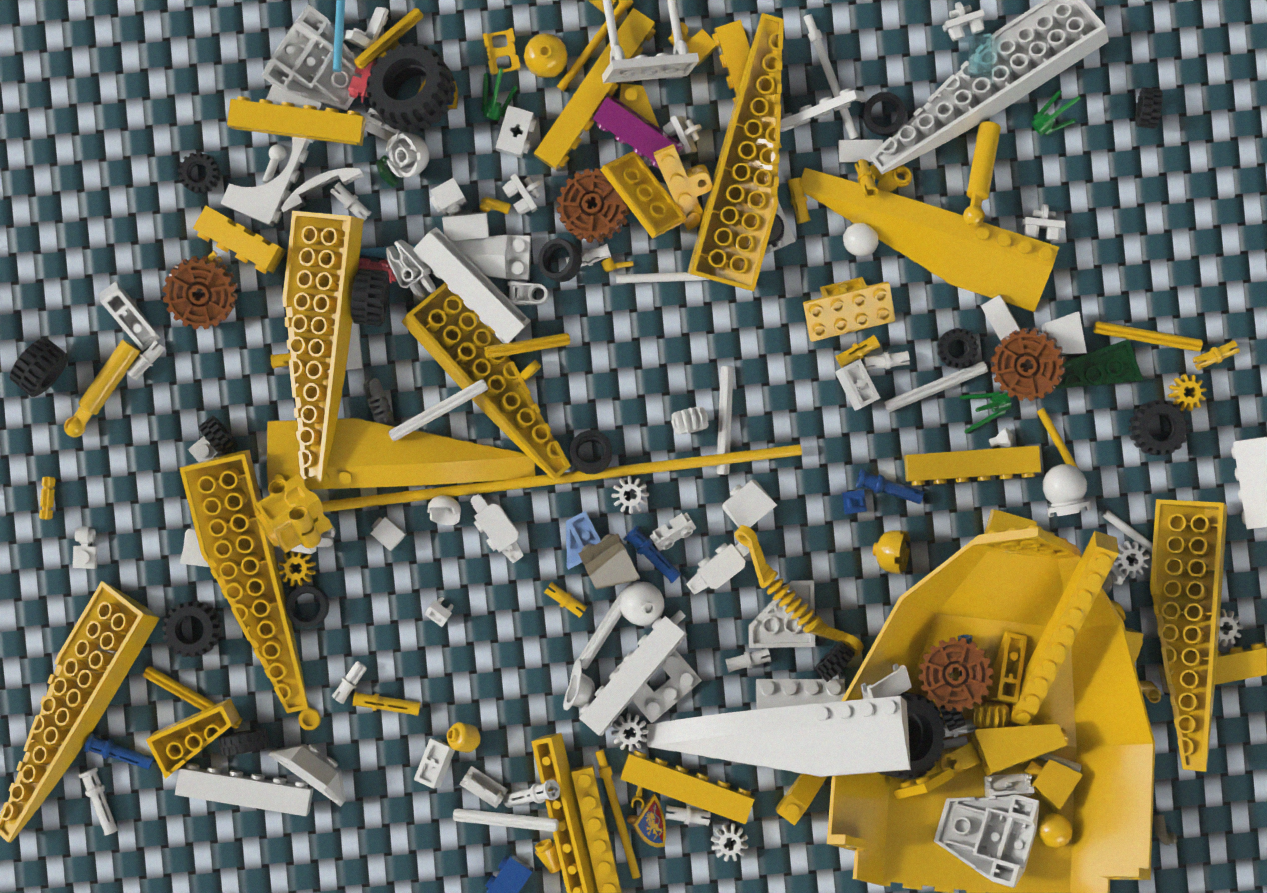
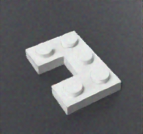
[632,649,702,723]

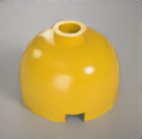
[524,33,568,78]
[873,530,910,575]

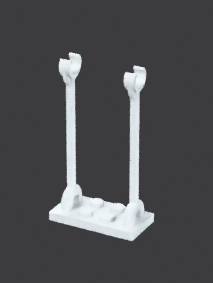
[602,0,699,84]

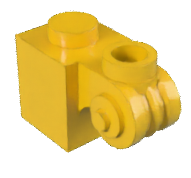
[668,22,717,67]

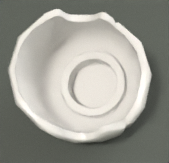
[843,223,879,256]
[427,495,461,525]

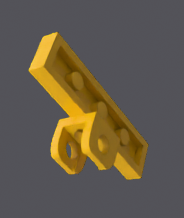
[653,144,713,231]

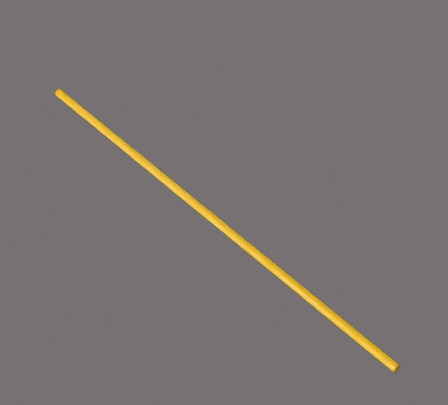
[321,444,802,512]

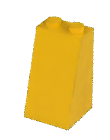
[970,724,1068,776]

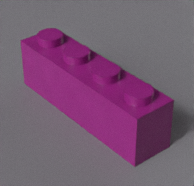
[593,96,684,169]

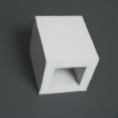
[370,517,407,551]

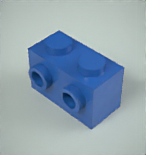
[485,853,533,893]

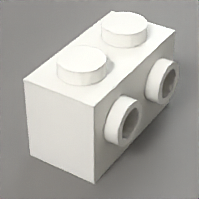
[430,177,468,216]

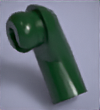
[376,155,400,188]

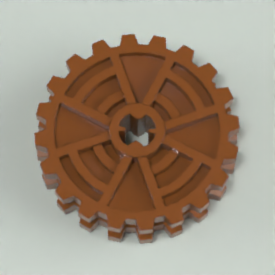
[557,168,630,243]
[162,255,238,330]
[991,327,1066,401]
[919,637,994,712]

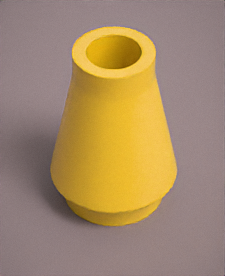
[535,839,561,874]

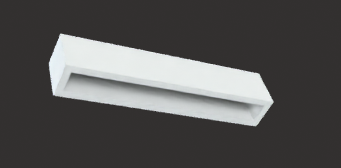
[413,227,531,344]
[579,616,688,736]
[175,763,314,816]

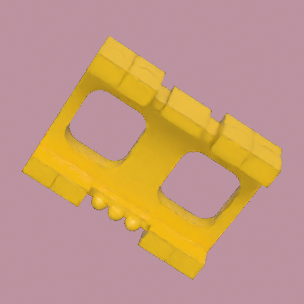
[483,28,521,75]

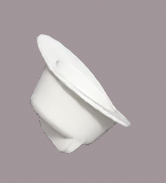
[563,659,595,710]

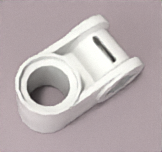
[507,281,549,305]

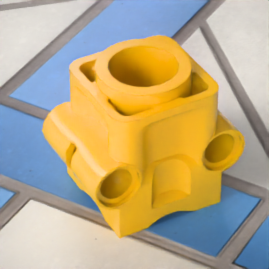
[254,474,333,553]

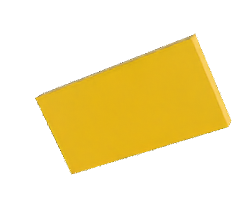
[600,151,687,239]

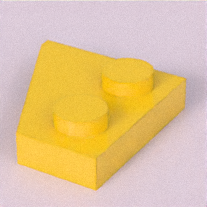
[620,83,659,127]
[894,768,955,799]

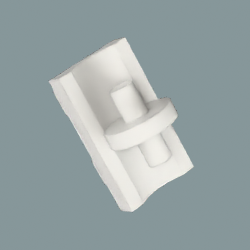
[942,2,985,41]
[663,115,702,156]
[502,173,542,215]
[1021,204,1066,241]

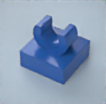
[841,489,867,514]

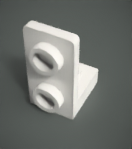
[343,7,389,49]

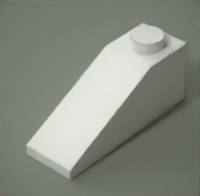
[99,281,160,351]

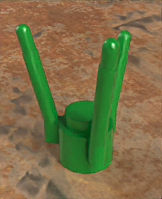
[481,68,517,121]
[1031,90,1081,136]
[959,391,1012,434]

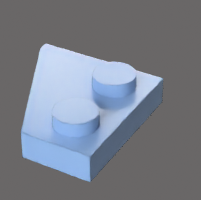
[566,511,601,569]

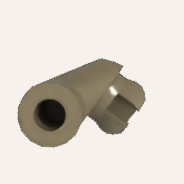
[1153,815,1177,846]

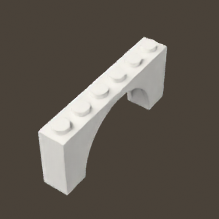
[221,84,325,227]

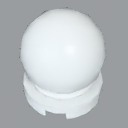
[1043,464,1092,517]

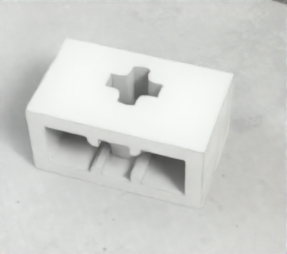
[495,105,537,158]

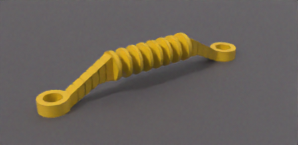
[734,525,864,656]

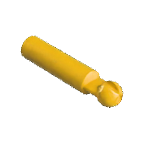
[963,121,1001,227]
[64,339,141,438]

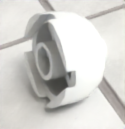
[386,133,429,178]
[619,581,664,626]

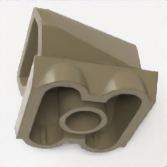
[578,534,640,590]

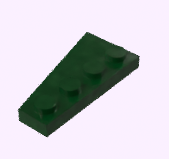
[1055,339,1143,389]

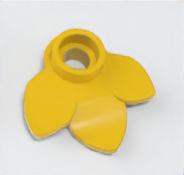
[869,164,912,192]

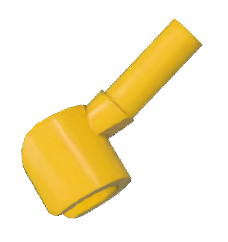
[601,257,634,272]
[631,786,644,809]

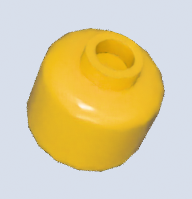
[447,722,480,753]

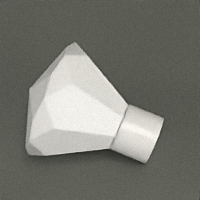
[989,427,1013,447]

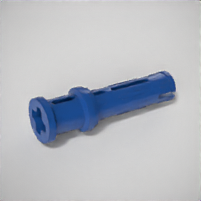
[856,469,924,504]
[623,525,681,583]
[84,733,154,770]

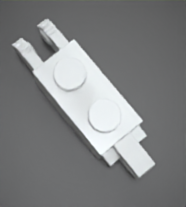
[470,494,524,563]
[686,542,749,595]

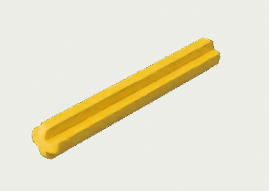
[354,8,424,69]
[484,333,570,359]

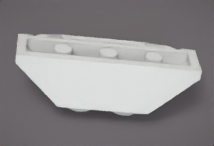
[269,744,346,807]

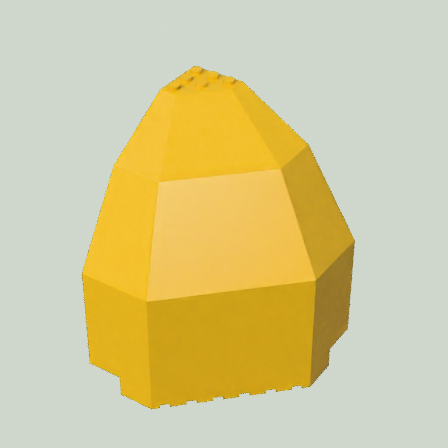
[827,525,1155,893]

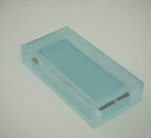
[969,33,992,78]

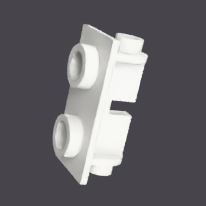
[363,108,407,141]
[650,513,696,552]
[459,766,508,808]

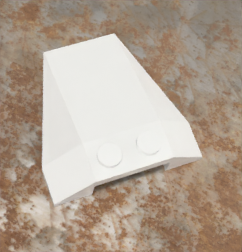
[261,4,362,110]
[934,795,1039,888]

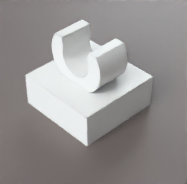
[425,597,453,627]

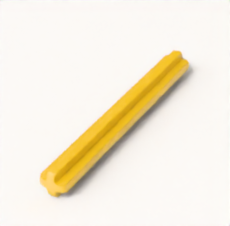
[1093,321,1203,352]
[143,666,242,729]

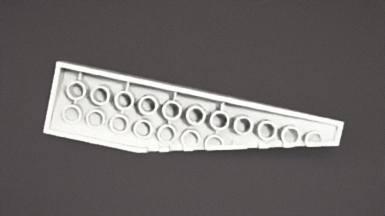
[870,0,1109,174]
[647,696,911,777]

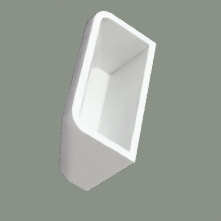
[1231,436,1267,529]

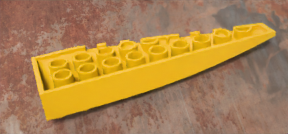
[402,282,571,481]

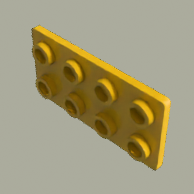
[803,277,896,342]

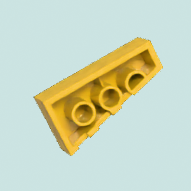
[146,698,240,779]

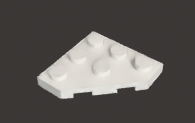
[748,580,815,648]

